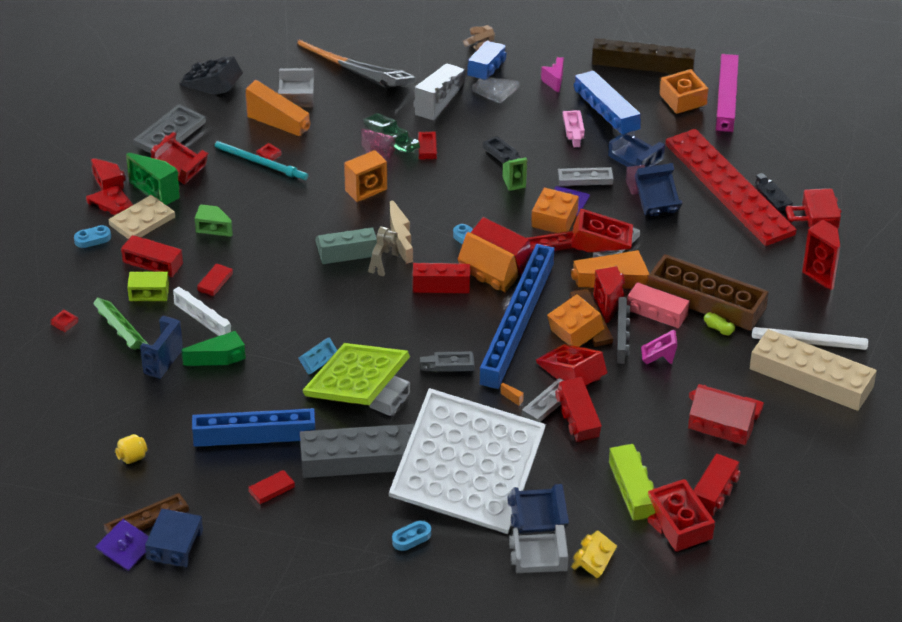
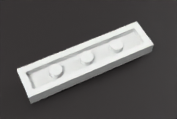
[173,287,231,336]

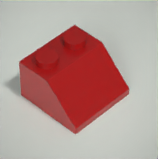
[593,266,625,323]

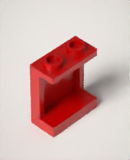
[151,131,208,184]

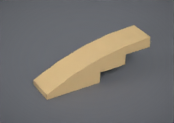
[390,201,413,264]

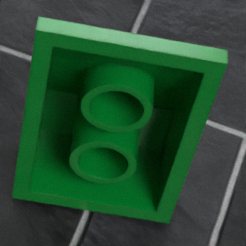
[126,153,180,205]

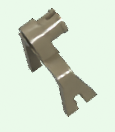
[368,226,399,277]

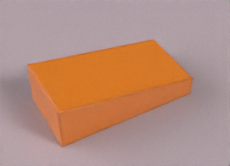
[501,383,524,406]

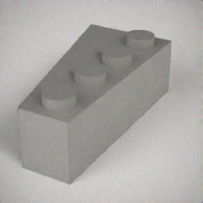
[414,64,465,121]

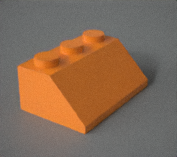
[458,232,519,292]

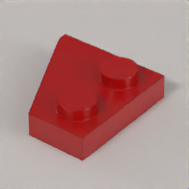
[86,185,133,215]

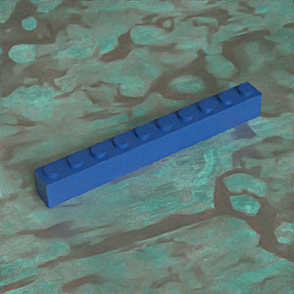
[480,244,554,389]

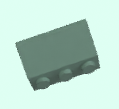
[315,228,377,264]

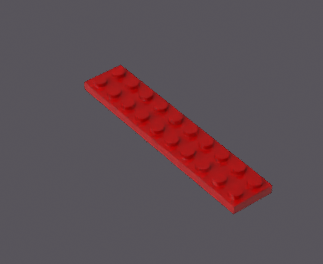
[665,129,796,246]

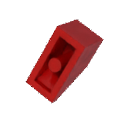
[91,158,126,190]

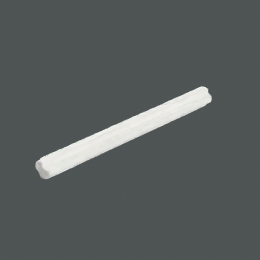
[752,327,868,350]

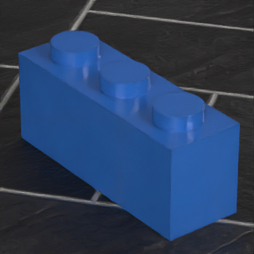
[467,41,507,80]

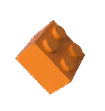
[660,69,708,114]
[344,150,387,202]
[532,187,579,233]
[547,294,604,347]

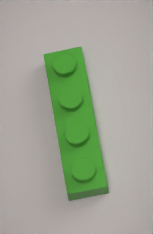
[93,297,148,350]

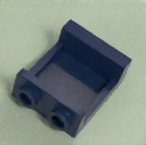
[608,131,665,172]
[634,163,683,216]
[140,316,183,379]
[507,484,569,533]
[145,509,203,567]

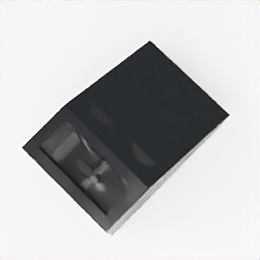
[179,56,243,95]

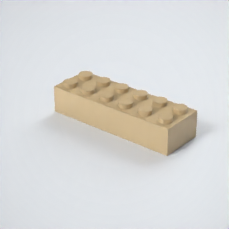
[750,329,877,411]

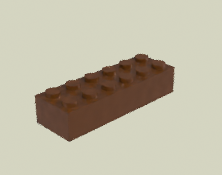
[647,254,769,331]

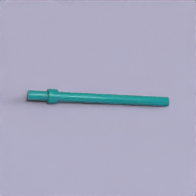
[215,141,308,180]

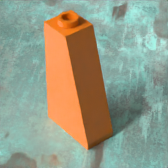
[246,80,310,136]
[571,250,649,289]

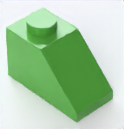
[502,158,527,191]
[195,204,233,237]

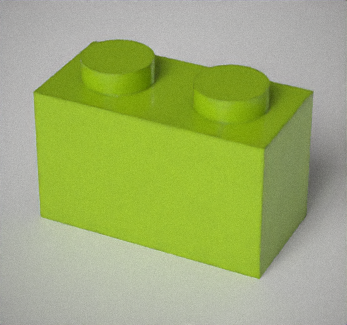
[127,272,169,301]

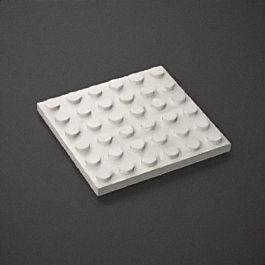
[389,388,546,534]

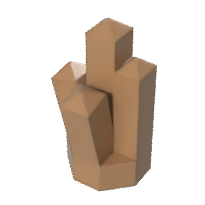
[463,25,495,51]

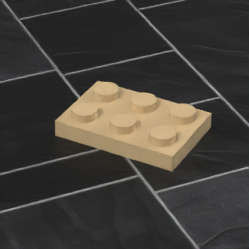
[109,195,175,239]

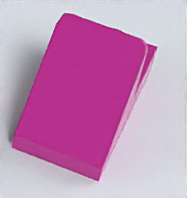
[541,57,564,92]
[641,330,677,364]

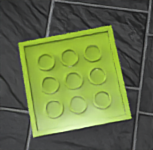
[303,343,410,405]

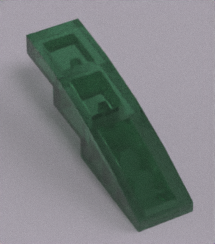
[363,113,420,154]

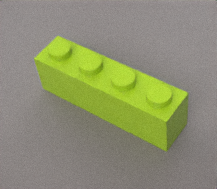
[609,444,656,521]

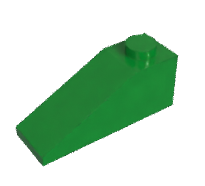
[181,331,246,366]

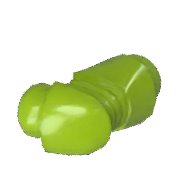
[704,312,735,335]

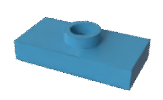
[298,337,337,374]

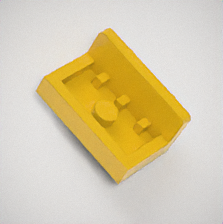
[571,530,617,578]

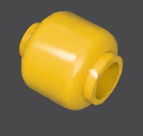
[115,434,147,464]

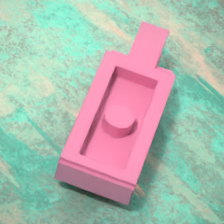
[563,110,585,147]

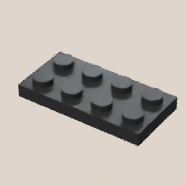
[133,104,206,153]

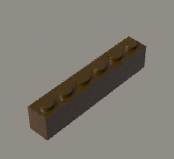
[592,38,696,74]

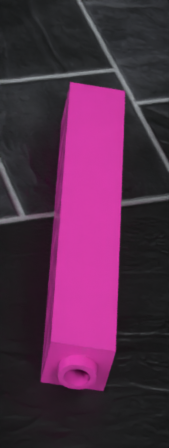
[716,54,739,132]

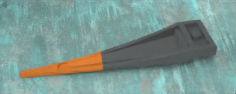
[297,40,416,89]

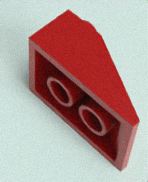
[571,209,633,252]
[536,344,607,386]
[648,479,715,552]

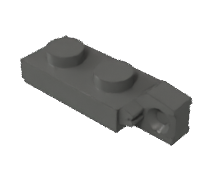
[419,351,475,372]

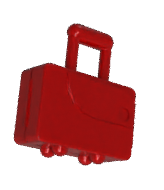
[785,189,841,229]

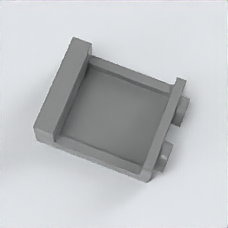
[278,68,314,107]
[509,525,568,573]

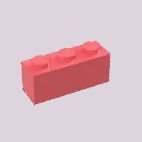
[627,283,689,328]

